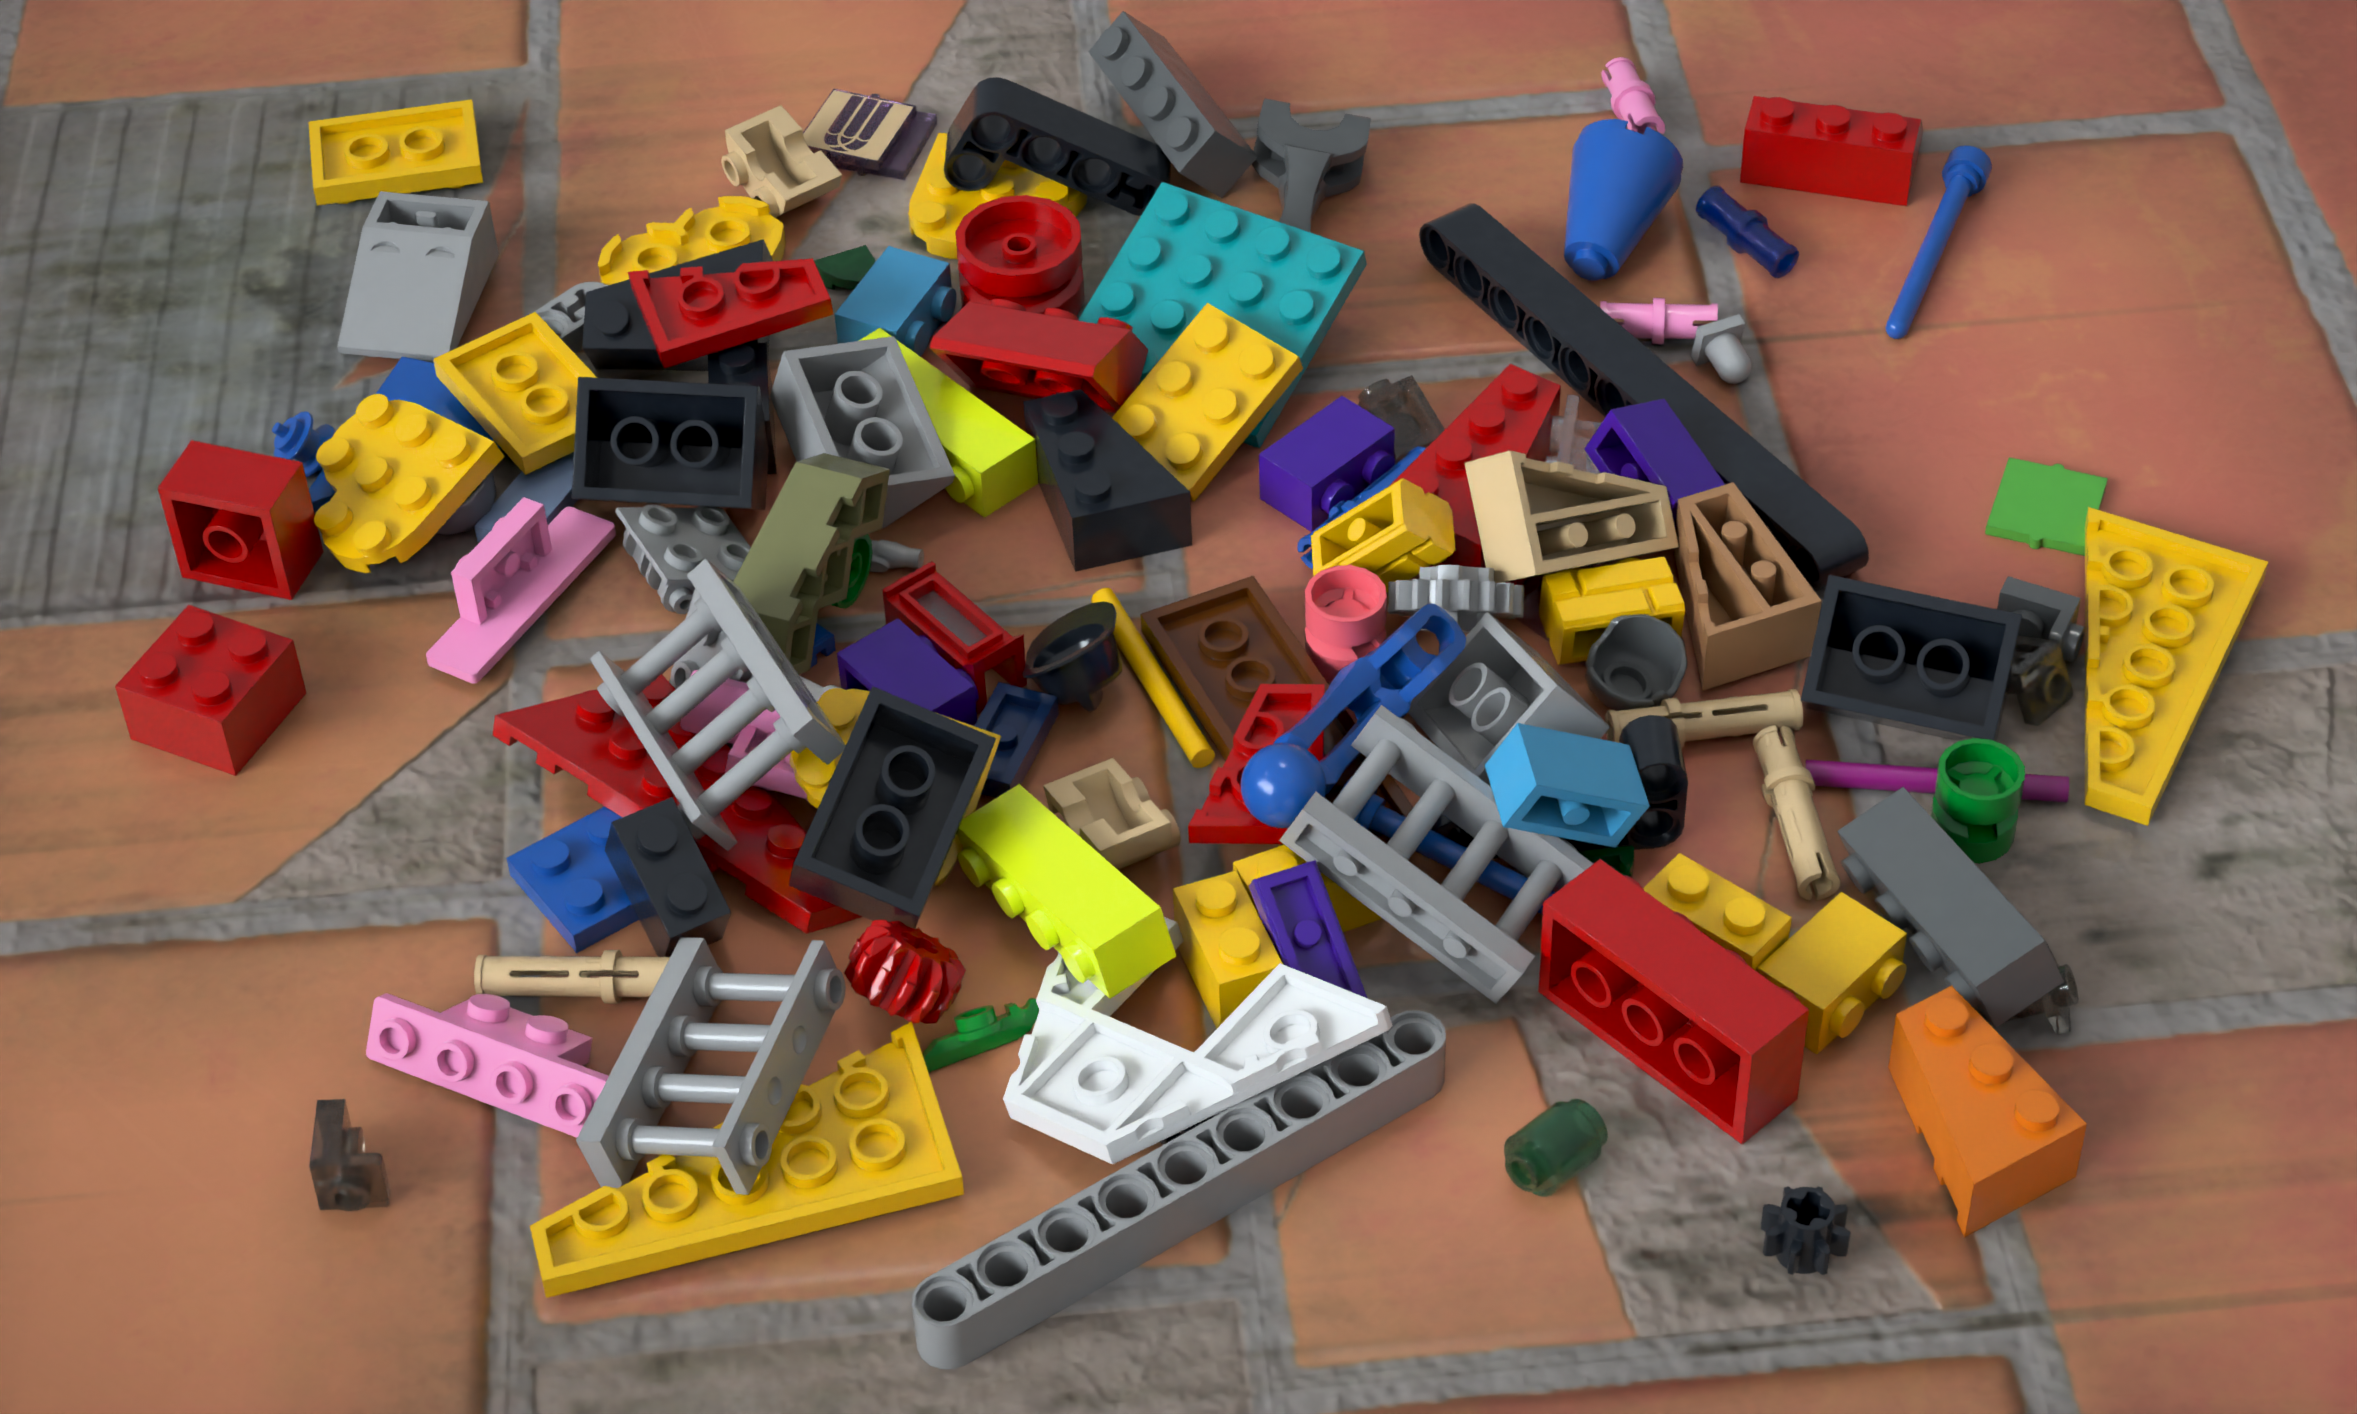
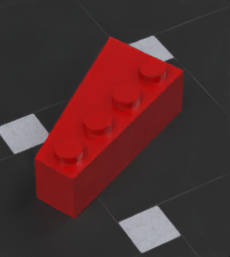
[1391,364,1561,568]

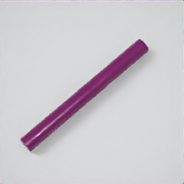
[1805,760,2069,802]

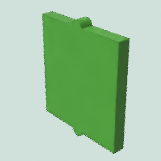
[1985,457,2108,556]

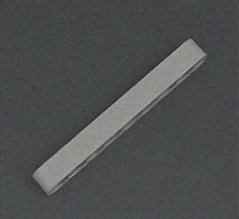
[912,1010,1446,1369]

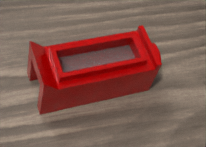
[882,561,1027,714]

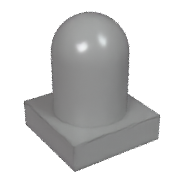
[1691,314,1752,384]

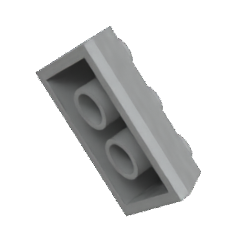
[770,336,955,529]
[1408,612,1610,786]

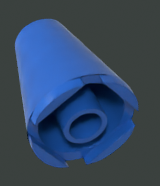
[1564,119,1683,280]

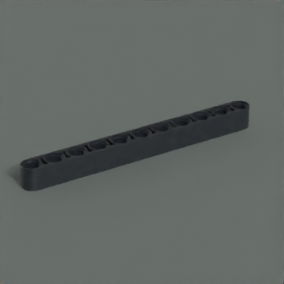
[1419,203,1869,592]

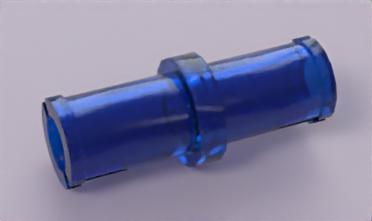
[1695,186,1799,278]

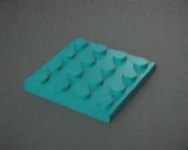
[1079,182,1367,449]

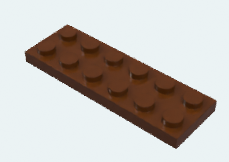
[1140,576,1413,845]

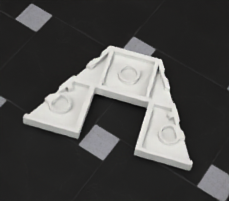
[1003,917,1393,1165]

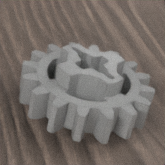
[1387,565,1524,634]

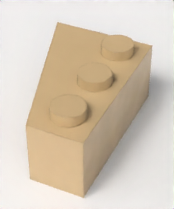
[1465,450,1679,583]

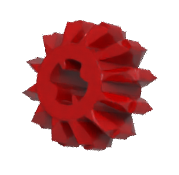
[844,920,966,1024]

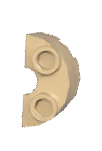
[721,105,842,218]
[1043,758,1181,869]

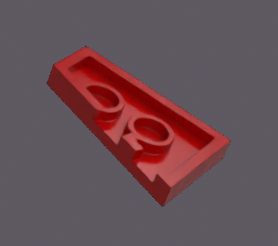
[628,258,834,368]
[1188,684,1325,844]

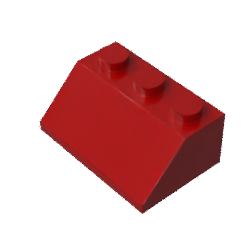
[1740,96,1923,206]
[929,299,1148,413]

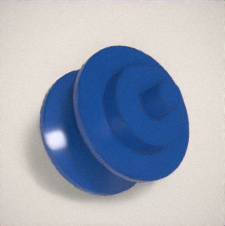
[272,411,335,477]

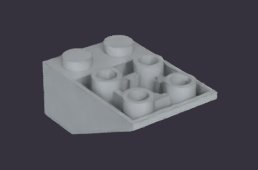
[337,191,499,362]

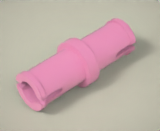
[1601,57,1665,135]
[1600,298,1718,345]

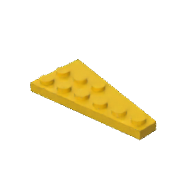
[2085,507,2268,826]
[530,1021,964,1298]

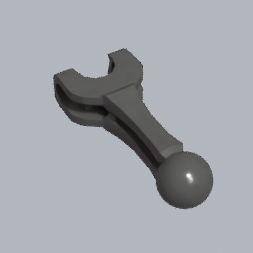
[1252,98,1371,233]

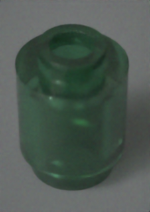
[1504,1098,1608,1197]

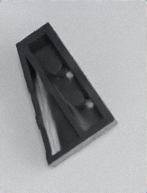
[582,239,773,371]
[1023,389,1192,572]

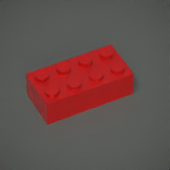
[1538,859,1809,1145]

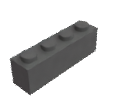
[1088,11,1258,199]
[1837,787,2064,1028]

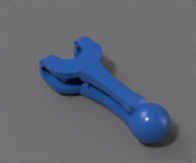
[1241,603,1466,828]

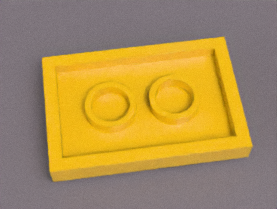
[308,99,483,206]
[1112,303,1303,501]
[433,312,597,475]

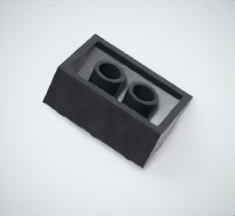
[572,377,769,510]
[1801,575,2022,742]

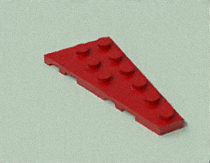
[492,674,862,934]

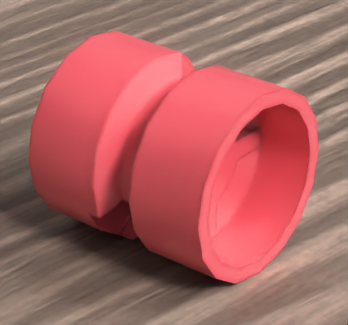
[1305,565,1387,683]

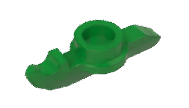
[922,998,1039,1072]

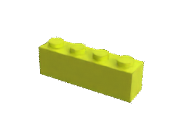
[858,328,1038,518]
[957,784,1176,999]

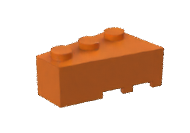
[1888,985,2087,1238]

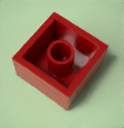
[158,440,324,600]
[115,604,307,776]

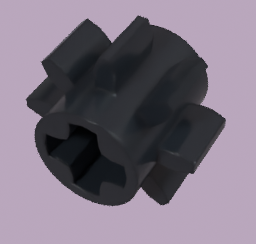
[1760,1186,1851,1275]

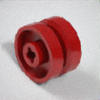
[955,195,1085,316]

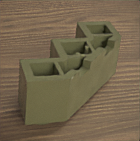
[733,453,890,675]

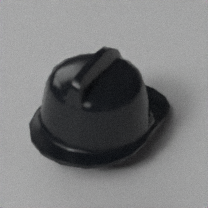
[1022,601,1122,712]

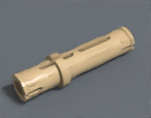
[1605,689,1803,749]
[1753,726,1841,900]
[474,950,671,1004]

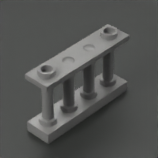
[590,558,846,851]
[1279,705,1593,1004]
[576,937,846,1195]

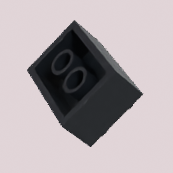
[789,686,996,929]

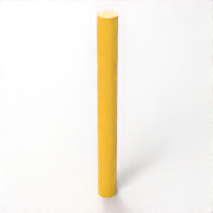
[1091,588,1215,768]

